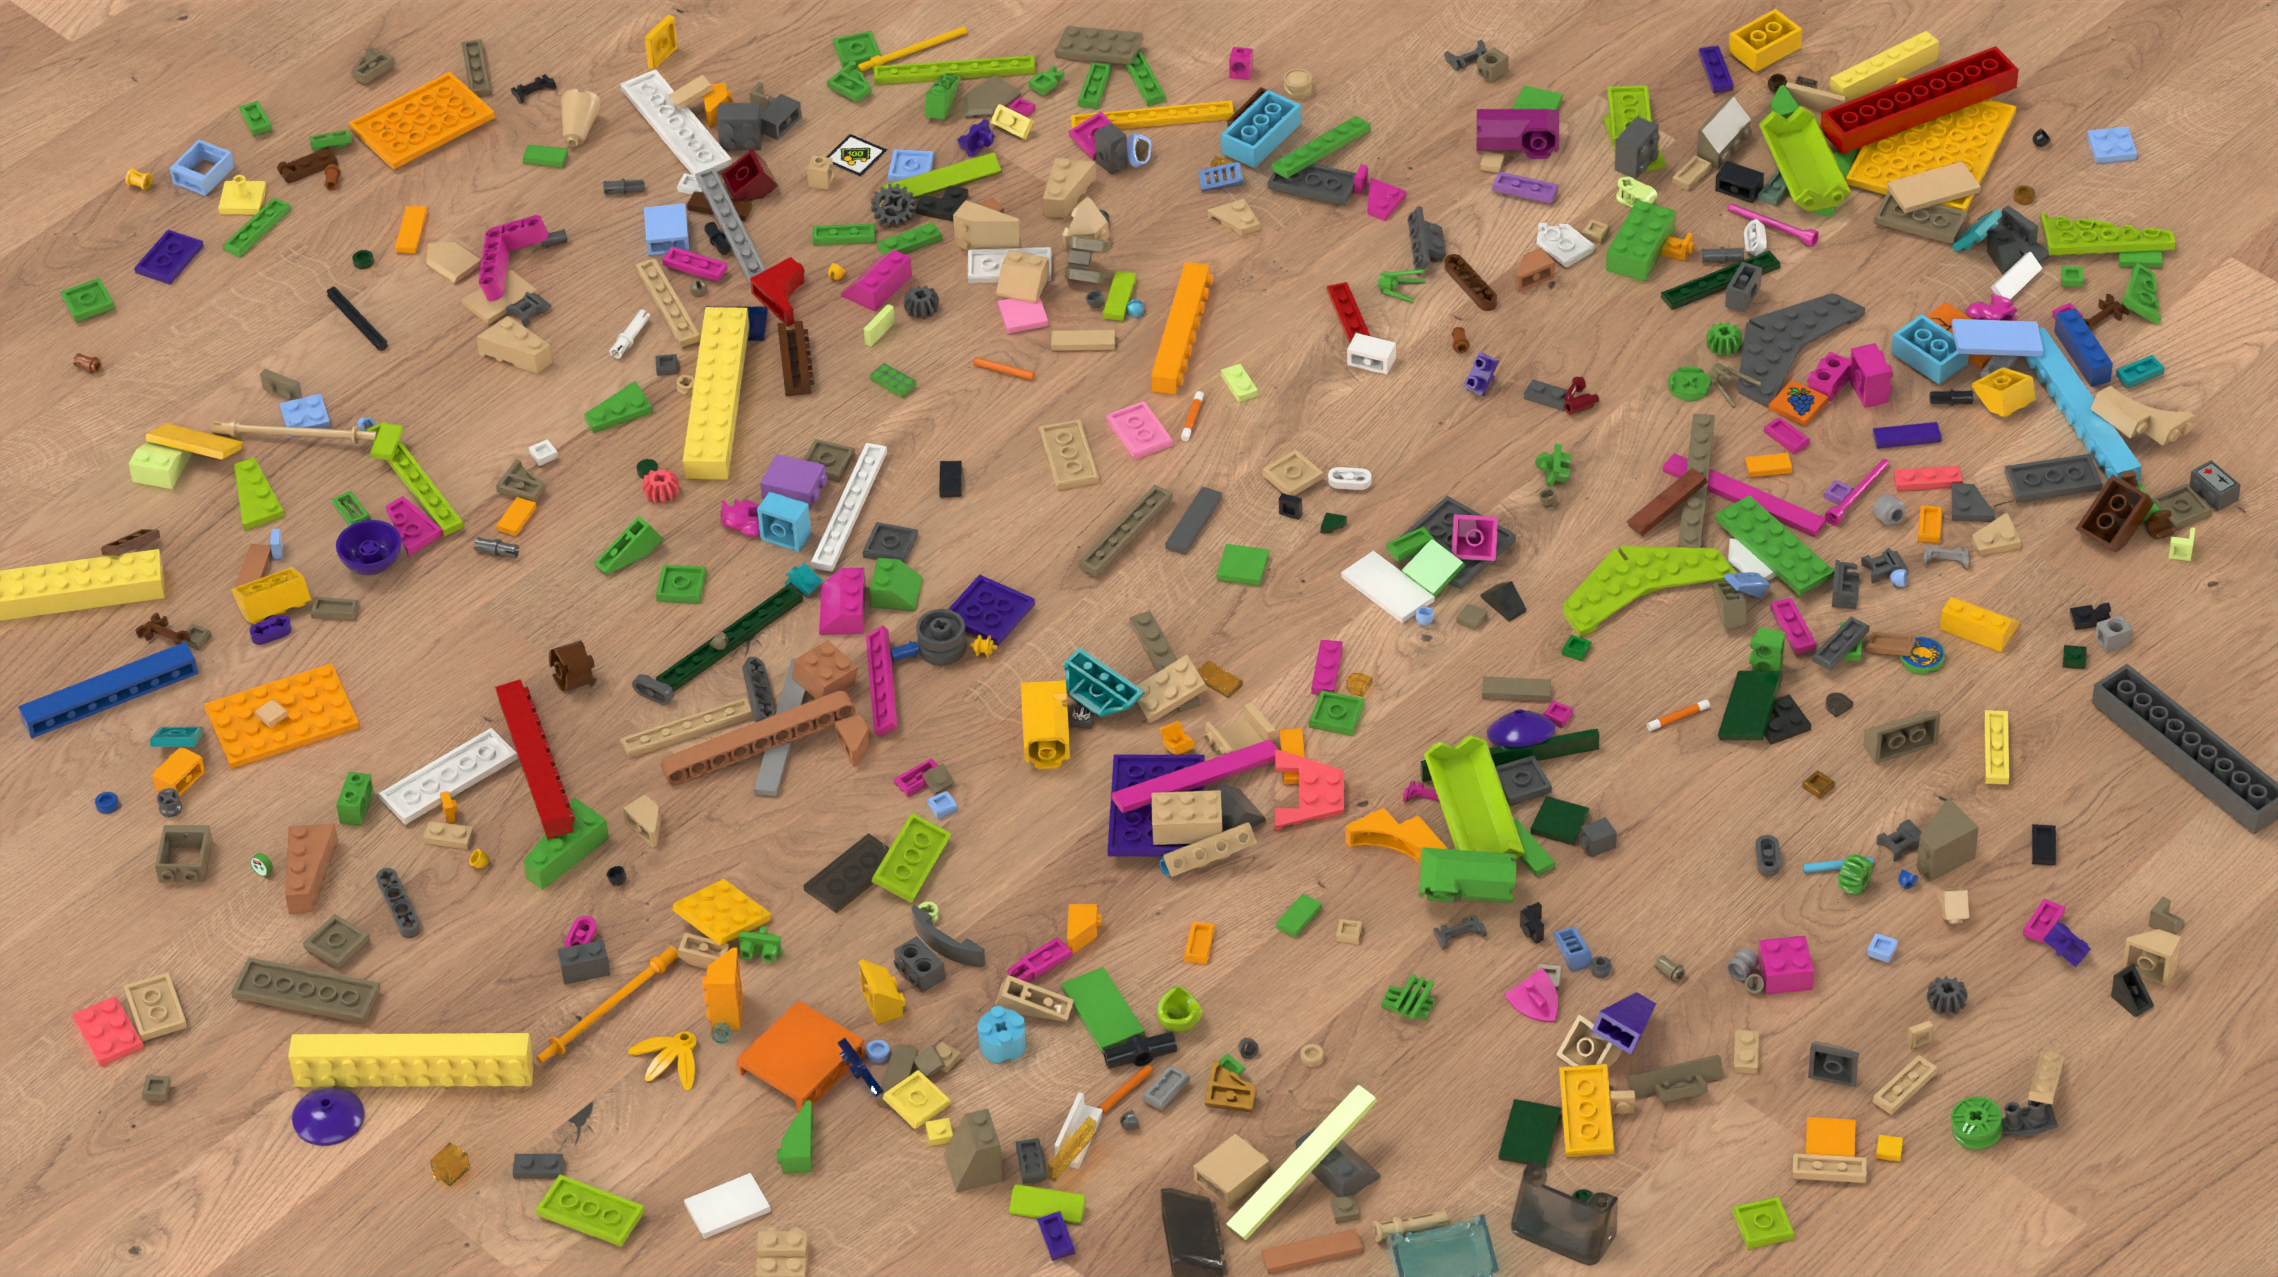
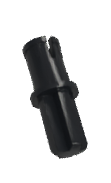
[704,222,731,255]
[1929,389,1973,406]

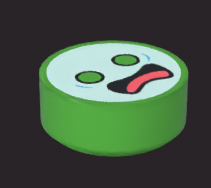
[250,853,273,877]

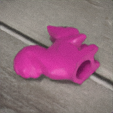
[1966,294,2018,321]
[720,499,760,537]

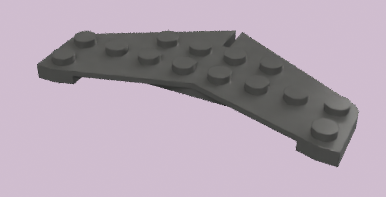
[1737,293,1865,408]

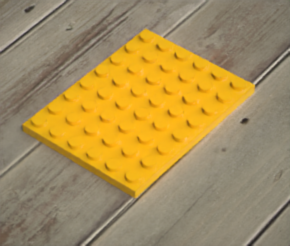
[1846,77,2016,211]

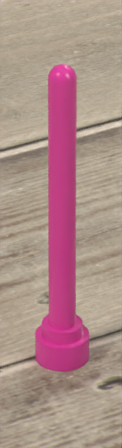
[1727,204,1819,247]
[1825,459,1889,526]

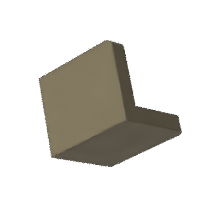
[750,82,776,112]
[2149,896,2185,935]

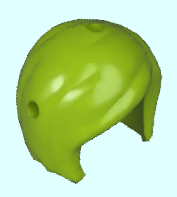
[1157,985,1203,1033]

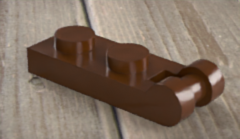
[277,147,338,183]

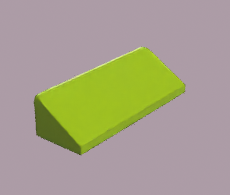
[1009,1184,1086,1225]

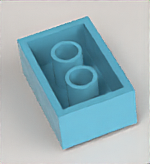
[1891,314,1969,384]

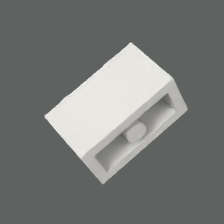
[1347,333,1396,375]

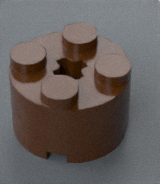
[549,640,595,691]

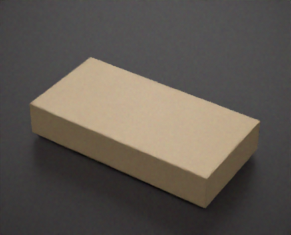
[668,75,713,110]
[1671,156,1712,191]

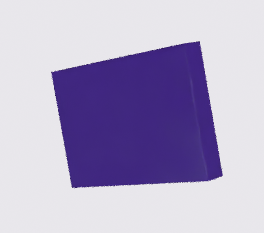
[134,230,204,284]

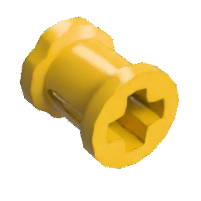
[125,168,153,190]

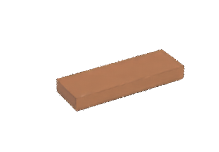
[235,544,272,587]

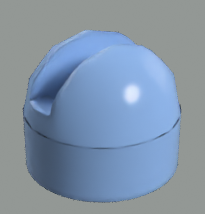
[357,417,375,431]
[1890,569,1907,587]
[1416,607,1434,626]

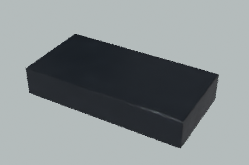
[939,461,962,497]
[2032,824,2056,865]

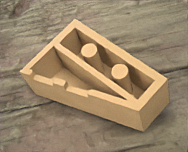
[1043,157,1097,219]

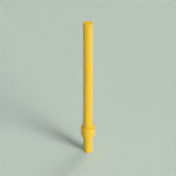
[857,26,967,72]

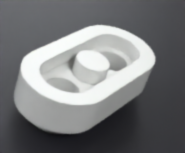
[1744,220,1766,256]
[1328,467,1372,490]

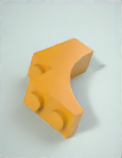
[1345,807,1448,864]

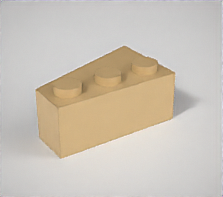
[476,316,553,374]

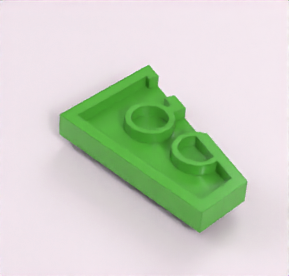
[584,380,652,433]

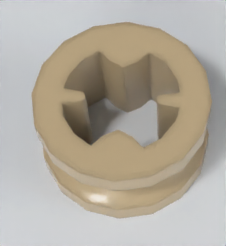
[677,375,695,395]

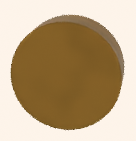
[2013,185,2035,205]

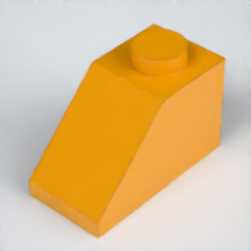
[703,82,732,127]
[1067,904,1102,955]

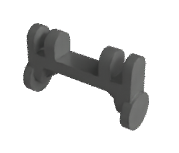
[1444,40,1487,71]
[1433,915,1486,950]

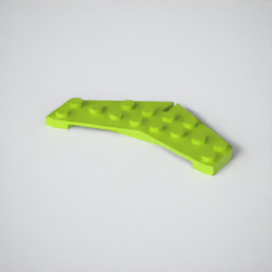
[1563,546,1736,637]

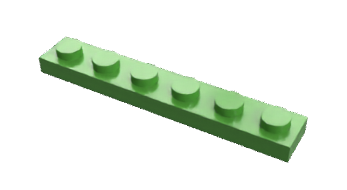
[1272,116,1371,178]

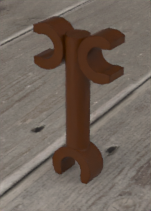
[2083,294,2130,332]
[135,613,191,646]

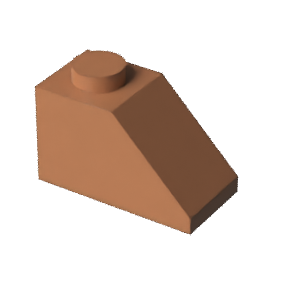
[1516,248,1555,293]
[835,713,871,767]

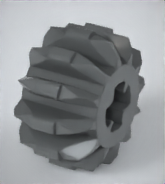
[903,285,939,319]
[1926,975,1968,1016]

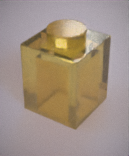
[430,1142,470,1187]

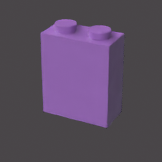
[760,454,828,509]

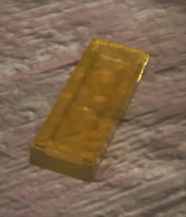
[1047,1117,1096,1182]

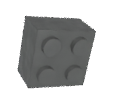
[717,103,763,150]
[1615,116,1660,179]

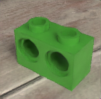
[1749,627,1786,671]
[336,772,374,826]

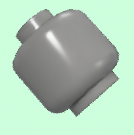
[1873,494,1906,526]

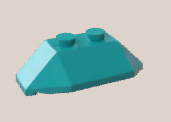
[1064,647,1145,718]

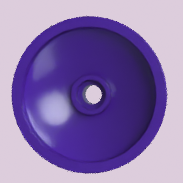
[1487,709,1555,747]
[292,1087,364,1146]

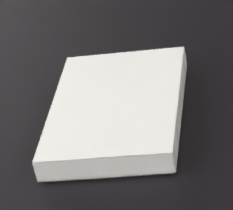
[684,1173,771,1239]

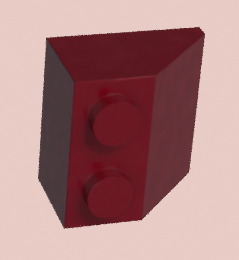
[721,149,778,200]

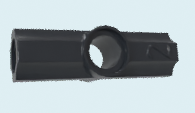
[1103,1032,1177,1069]

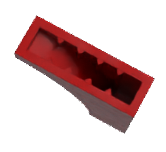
[750,257,805,327]

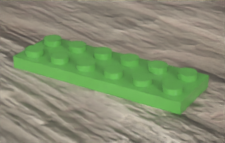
[1715,495,1835,596]

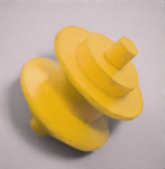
[970,635,997,658]

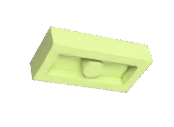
[1221,364,1258,402]

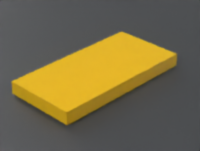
[146,423,243,460]
[1559,1064,1614,1157]

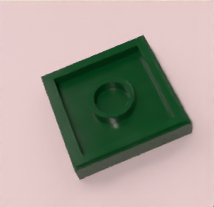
[1531,796,1590,845]

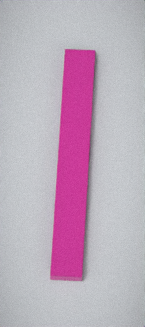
[1663,453,1826,537]
[1111,739,1278,813]

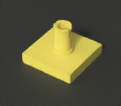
[218,175,266,215]

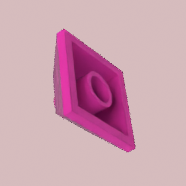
[1452,514,1498,561]

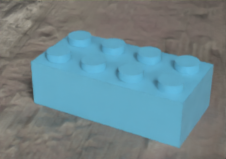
[1221,90,1302,168]

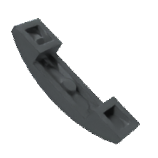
[911,905,986,967]

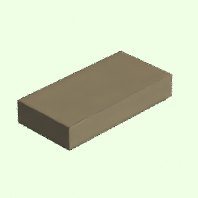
[310,597,359,621]

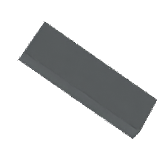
[1812,617,1870,671]

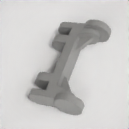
[1923,544,1969,569]

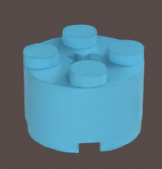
[977,1006,1026,1063]

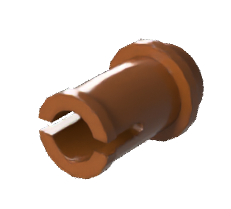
[324,164,341,190]
[1451,327,1470,353]
[73,353,102,373]

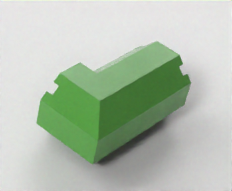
[1418,847,1516,904]

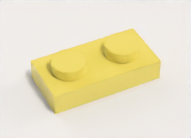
[990,104,1034,139]

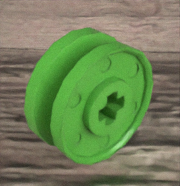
[1951,1096,2003,1150]

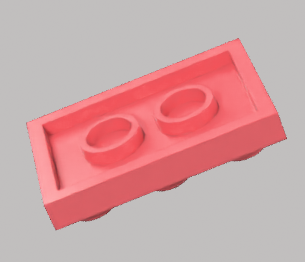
[72,996,144,1067]

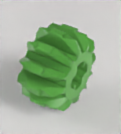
[1706,322,1742,356]
[1838,854,1873,895]

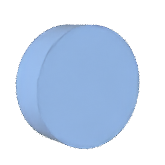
[866,1040,890,1063]

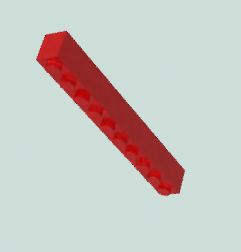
[495,679,575,840]

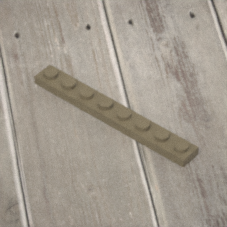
[1678,414,1715,548]

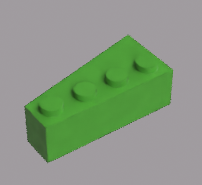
[524,798,609,890]

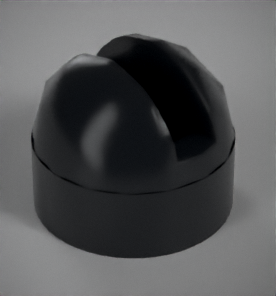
[2033,129,2051,147]
[607,866,627,886]

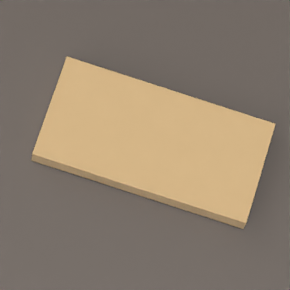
[1887,161,1981,214]
[1038,419,1099,491]

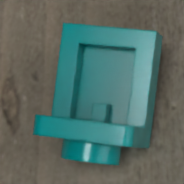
[784,563,823,597]

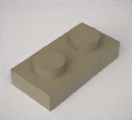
[260,369,303,400]

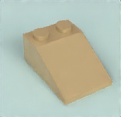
[953,200,1022,250]

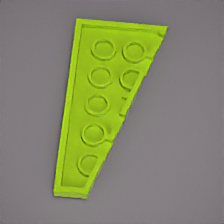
[2040,213,2176,256]

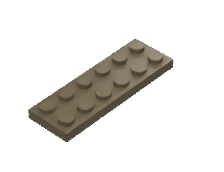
[231,957,381,1024]

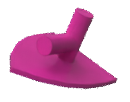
[1504,968,1558,1022]

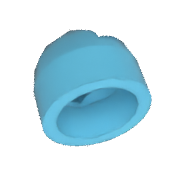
[1127,299,1144,318]

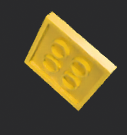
[672,879,771,946]

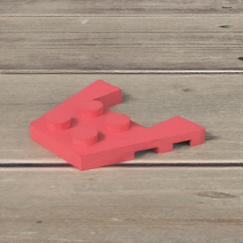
[1274,750,1344,830]

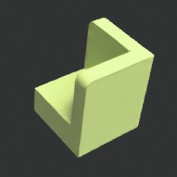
[2169,527,2195,561]

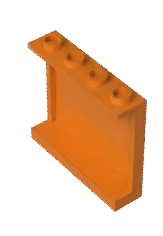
[737,1001,866,1111]

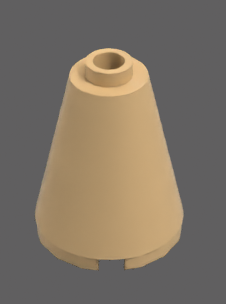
[561,89,601,147]

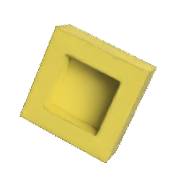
[925,1118,953,1146]

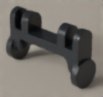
[511,74,557,104]

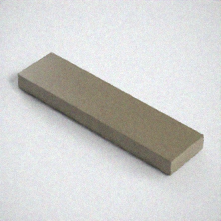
[462,39,491,97]

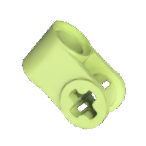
[1616,176,1657,208]

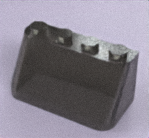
[1160,1188,1228,1277]

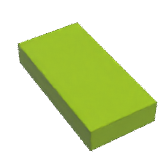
[370,423,403,461]

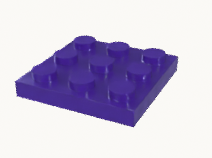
[948,574,1035,646]

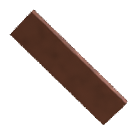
[1627,468,1708,536]

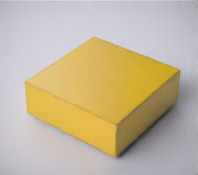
[1876,1135,1903,1162]

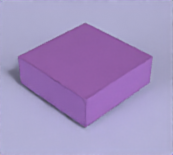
[1824,480,1854,505]

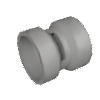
[1726,948,1759,981]

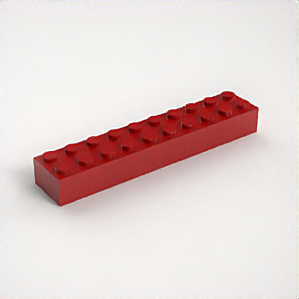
[1820,46,2019,154]

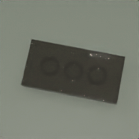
[803,833,890,913]

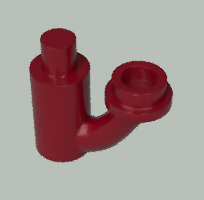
[1564,376,1599,415]

